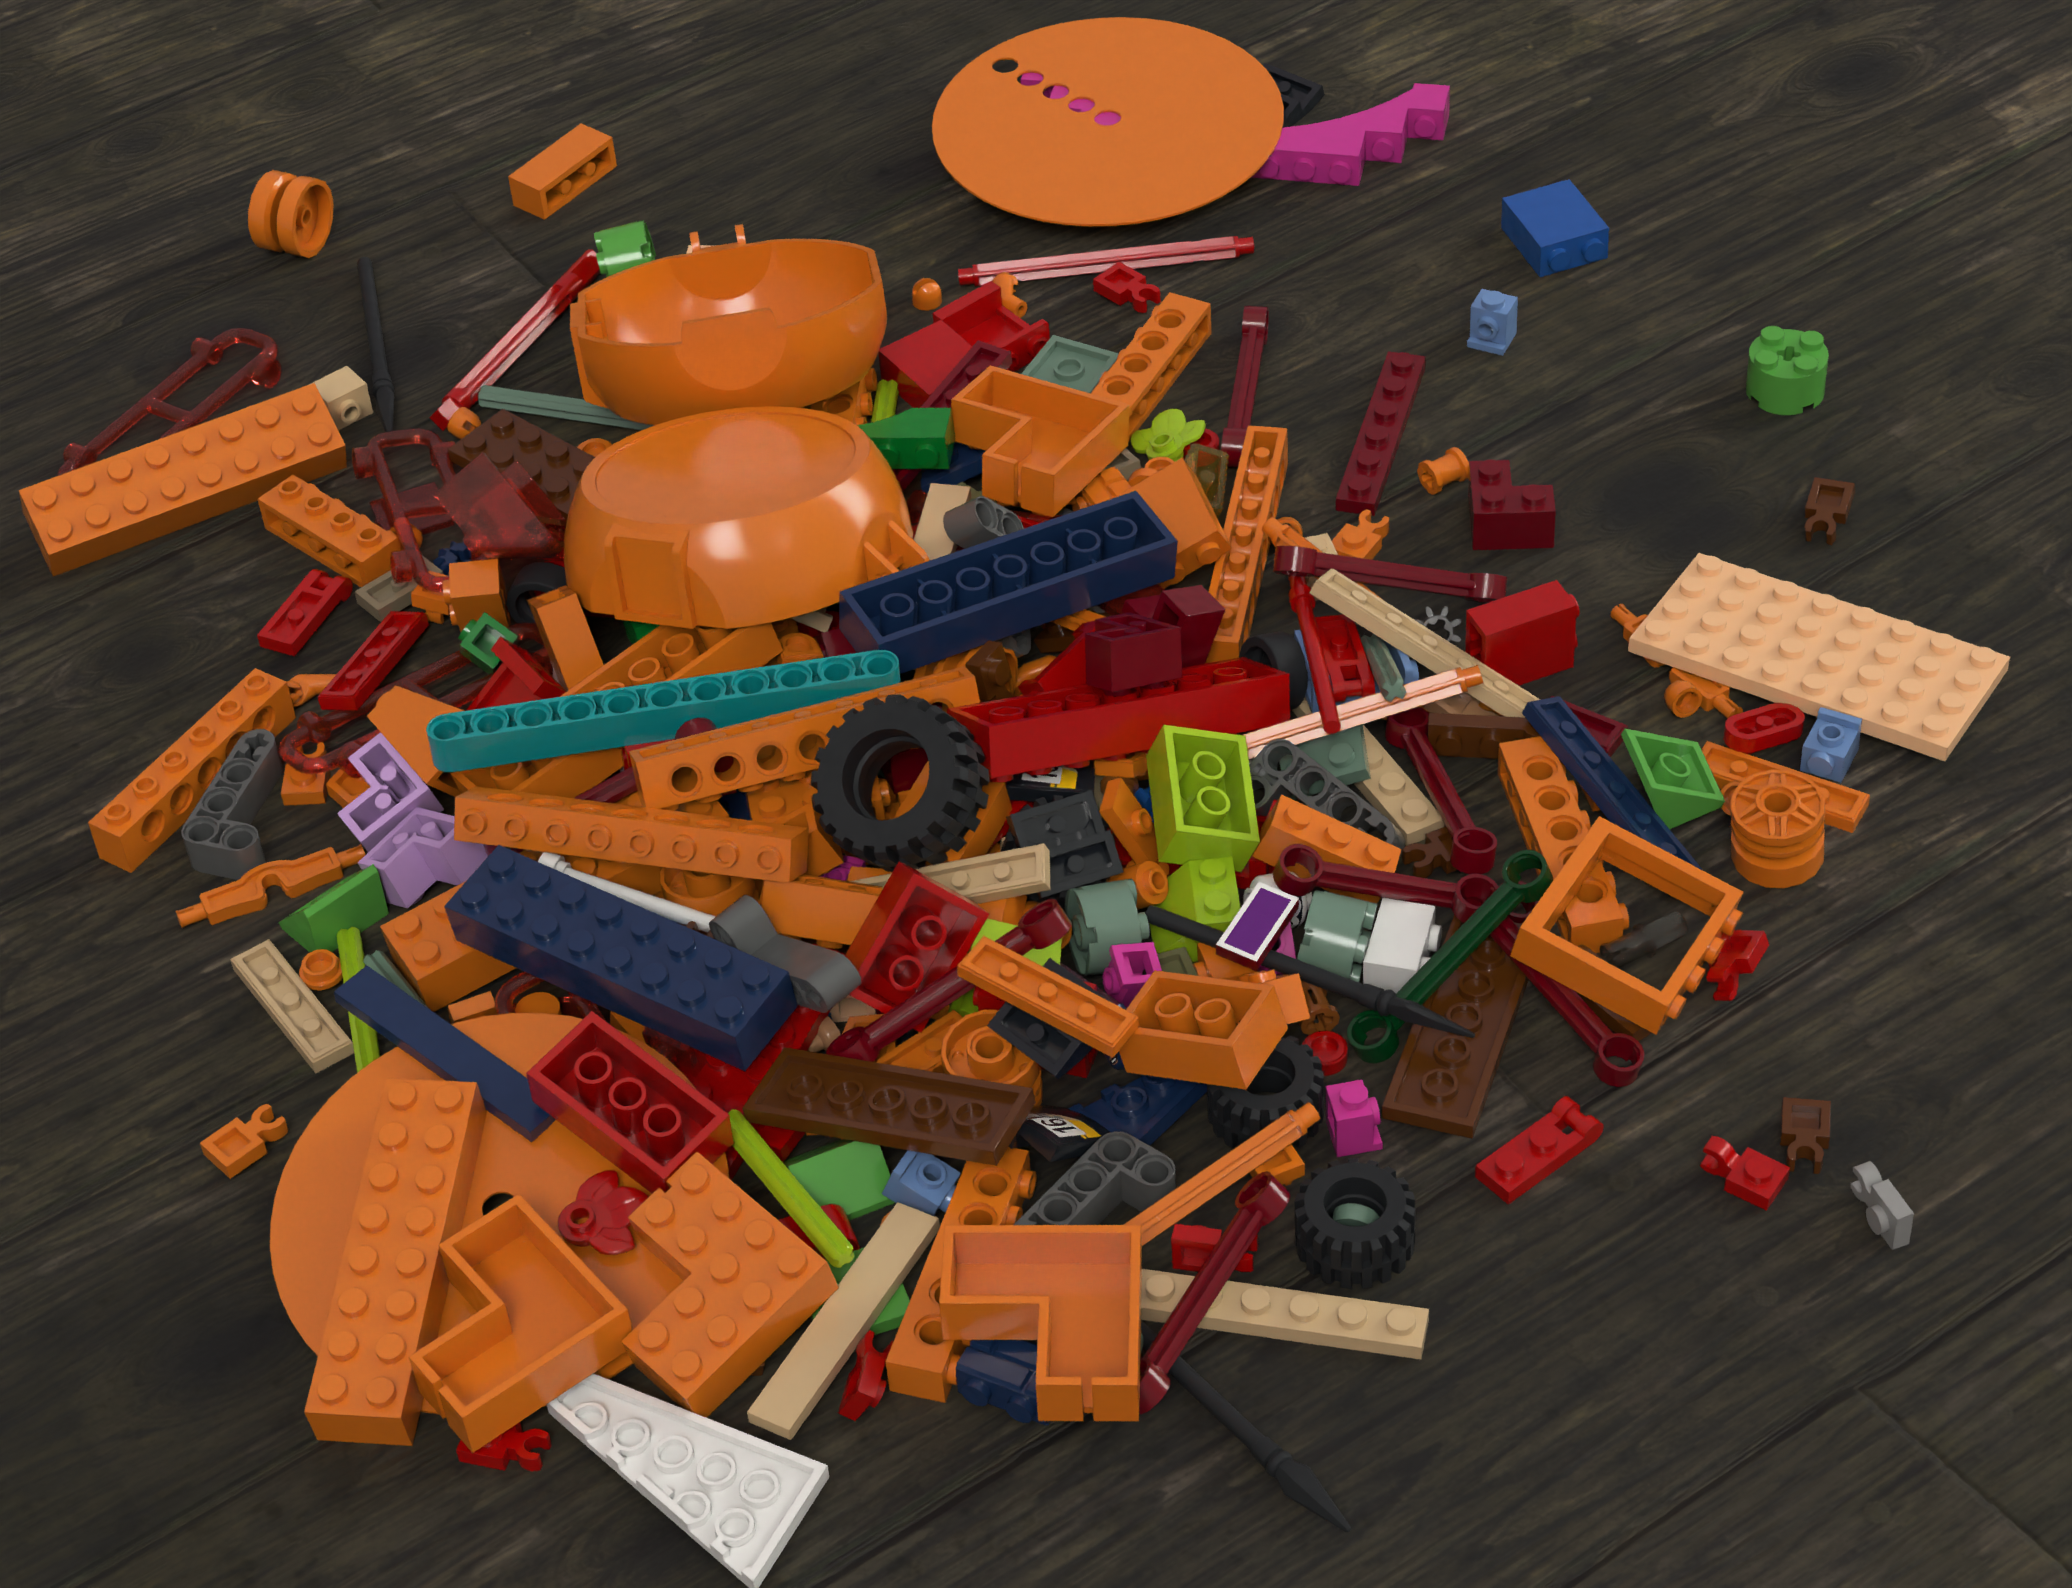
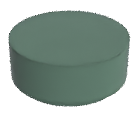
[1332,1203,1380,1226]

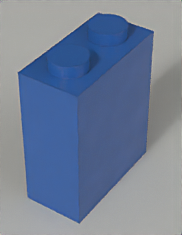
[1501,179,1609,277]

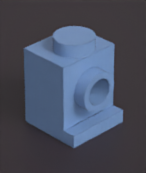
[1467,289,1518,356]
[1800,707,1862,783]
[882,1150,961,1216]

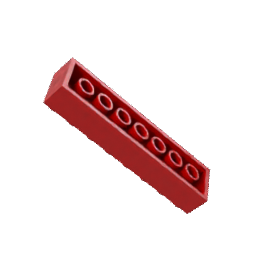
[947,657,1290,782]

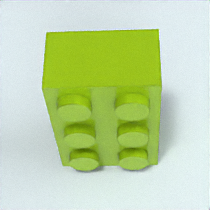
[1146,725,1260,872]

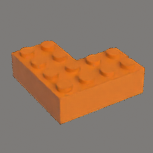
[951,365,1129,517]
[621,1152,839,1418]
[409,1194,632,1453]
[939,1225,1142,1421]

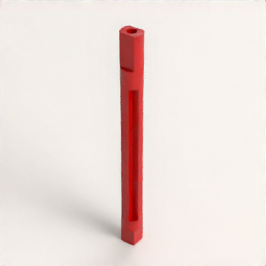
[429,249,601,431]

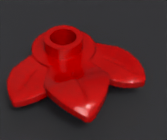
[558,1170,649,1255]

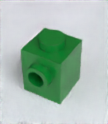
[458,612,518,676]

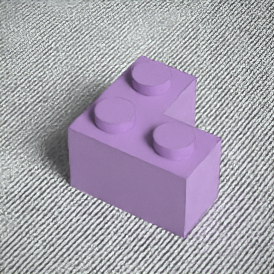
[337,732,444,852]
[358,807,488,909]

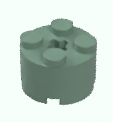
[1065,879,1150,976]
[1297,890,1377,983]

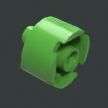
[594,220,656,277]
[1746,326,1829,415]

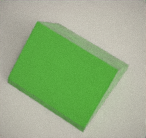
[1621,729,1725,829]
[278,864,389,952]
[783,1139,895,1221]

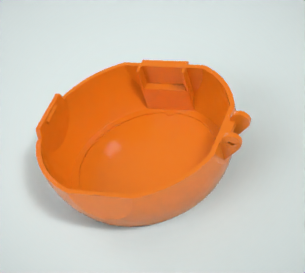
[570,224,887,425]
[564,406,930,629]

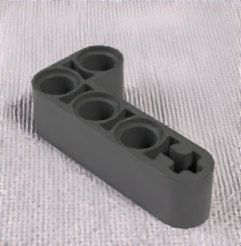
[943,496,1031,658]
[181,729,283,880]
[1249,739,1405,856]
[709,895,862,1013]
[1014,1131,1176,1225]

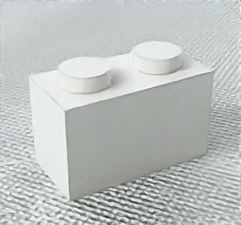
[1363,898,1442,993]

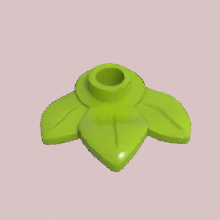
[1131,409,1206,462]

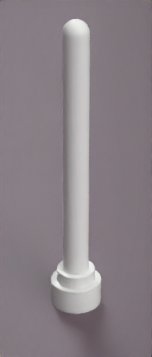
[538,852,716,933]

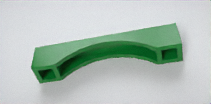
[857,408,956,469]

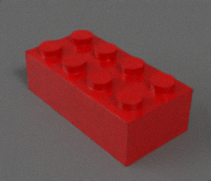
[526,1011,734,1194]

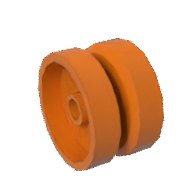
[248,170,333,258]

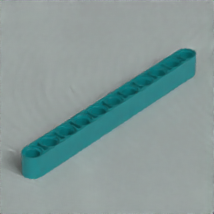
[426,650,901,772]

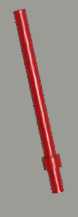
[1288,576,1341,734]

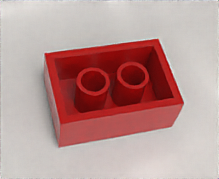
[845,861,989,1033]

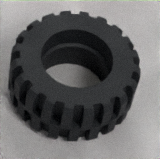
[810,694,990,872]

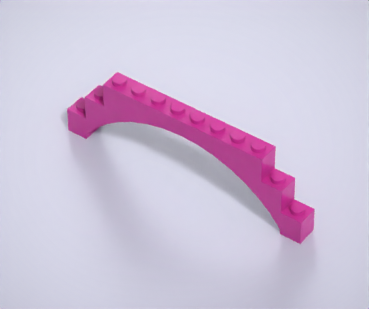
[1021,73,1450,186]

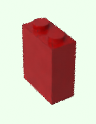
[878,320,972,408]
[1465,580,1580,686]

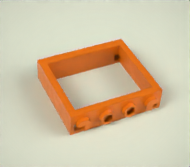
[1510,816,1743,1035]

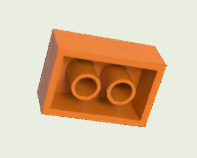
[1119,970,1288,1090]

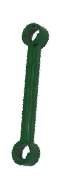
[1347,850,1553,1063]

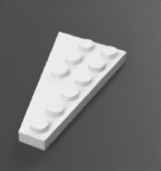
[547,1373,829,1588]

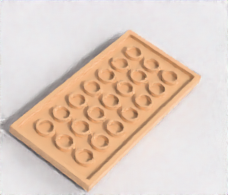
[1628,553,2010,761]

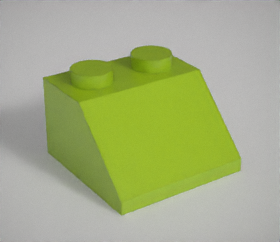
[1147,856,1241,962]

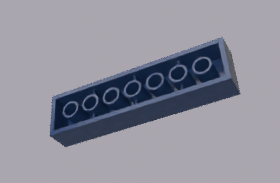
[839,491,1178,674]
[444,845,798,1071]

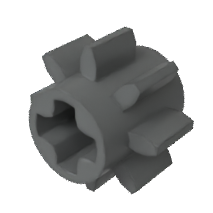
[1414,606,1462,642]

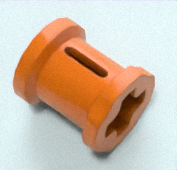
[1417,447,1469,495]

